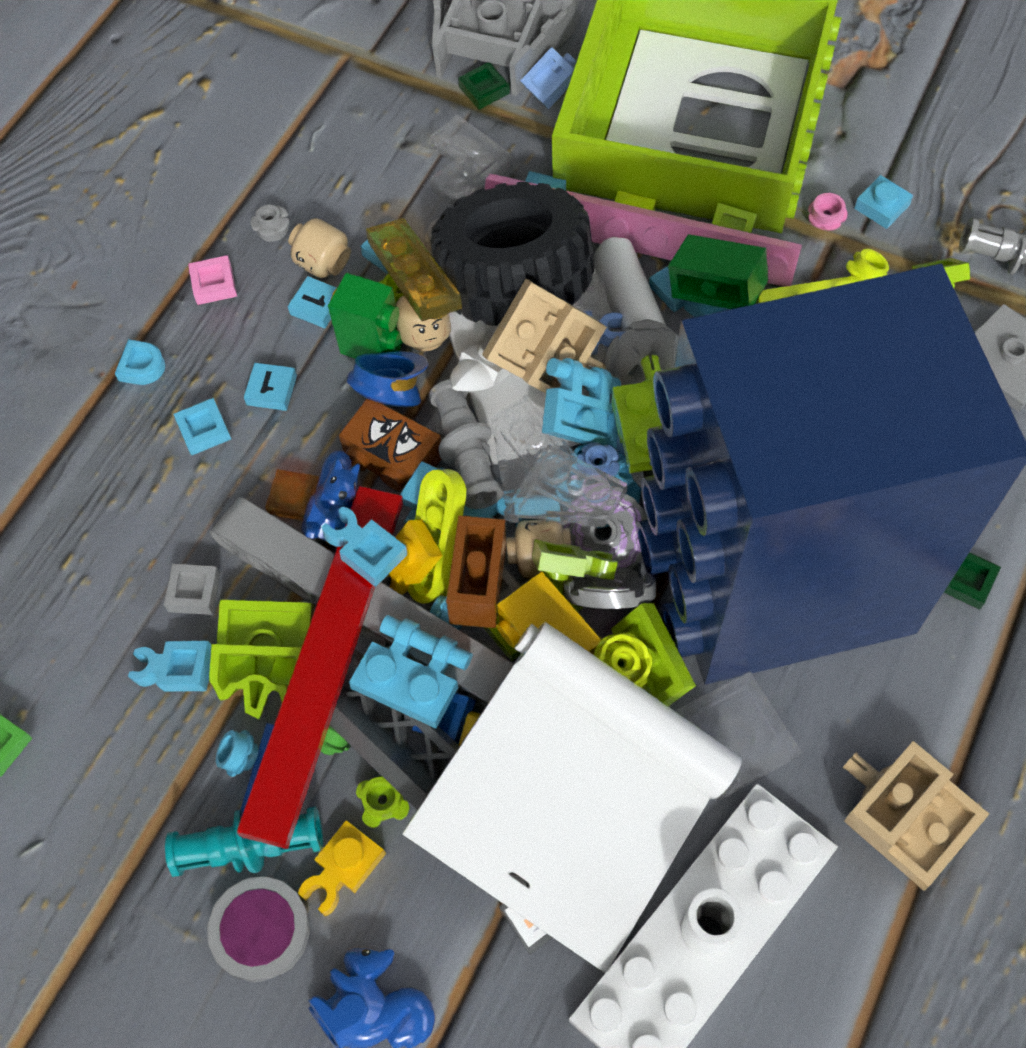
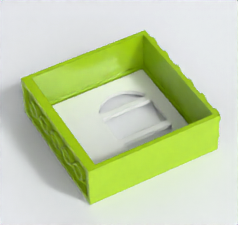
[552,0,842,234]

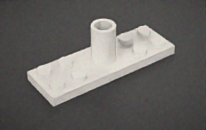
[569,784,838,1048]

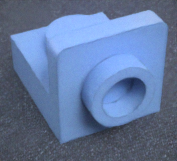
[520,47,577,109]

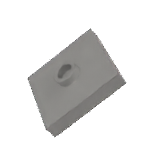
[975,304,1026,412]

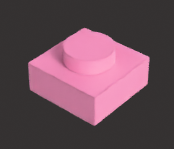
[188,255,237,305]

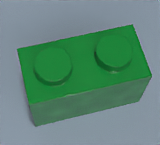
[668,234,768,309]
[328,273,403,358]

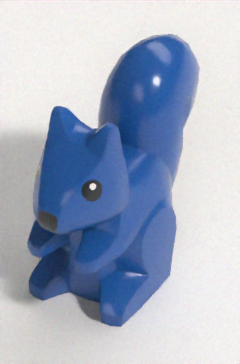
[301,450,360,541]
[308,947,436,1048]

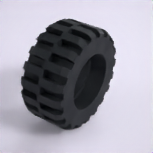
[430,182,594,326]

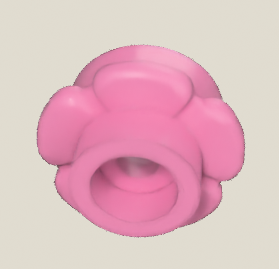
[808,193,848,231]

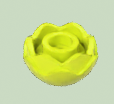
[593,633,652,688]

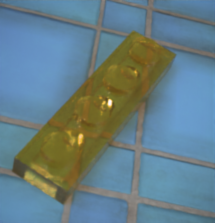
[366,218,462,322]

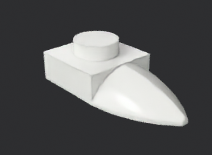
[450,340,512,391]

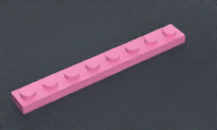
[485,173,802,287]

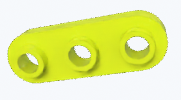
[407,469,466,604]

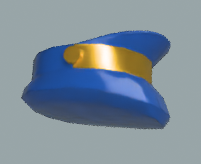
[346,351,429,407]

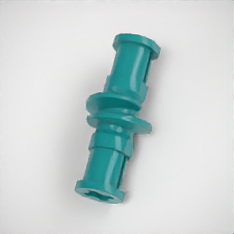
[165,806,323,877]

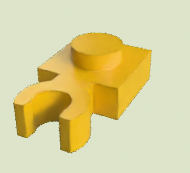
[386,519,443,595]
[298,820,386,917]

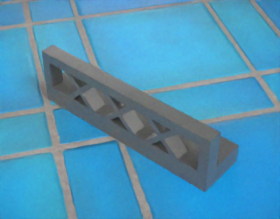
[330,648,460,810]

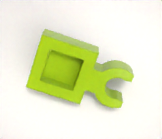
[532,539,618,581]

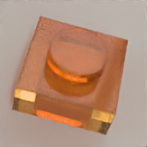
[265,469,319,521]

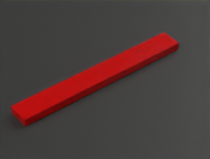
[237,486,403,849]

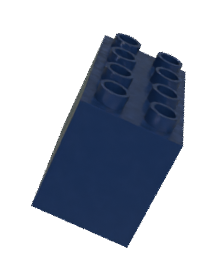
[636,263,1026,685]

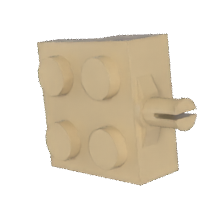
[482,279,607,393]
[843,741,989,891]

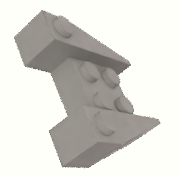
[432,0,586,96]

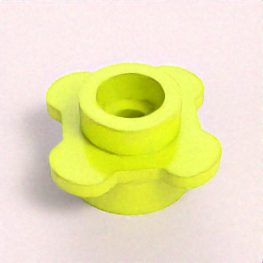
[846,249,889,281]

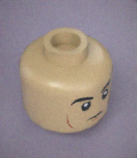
[288,218,351,278]
[396,286,451,351]
[507,518,571,579]

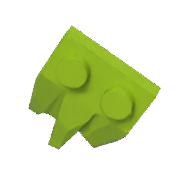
[209,600,315,720]

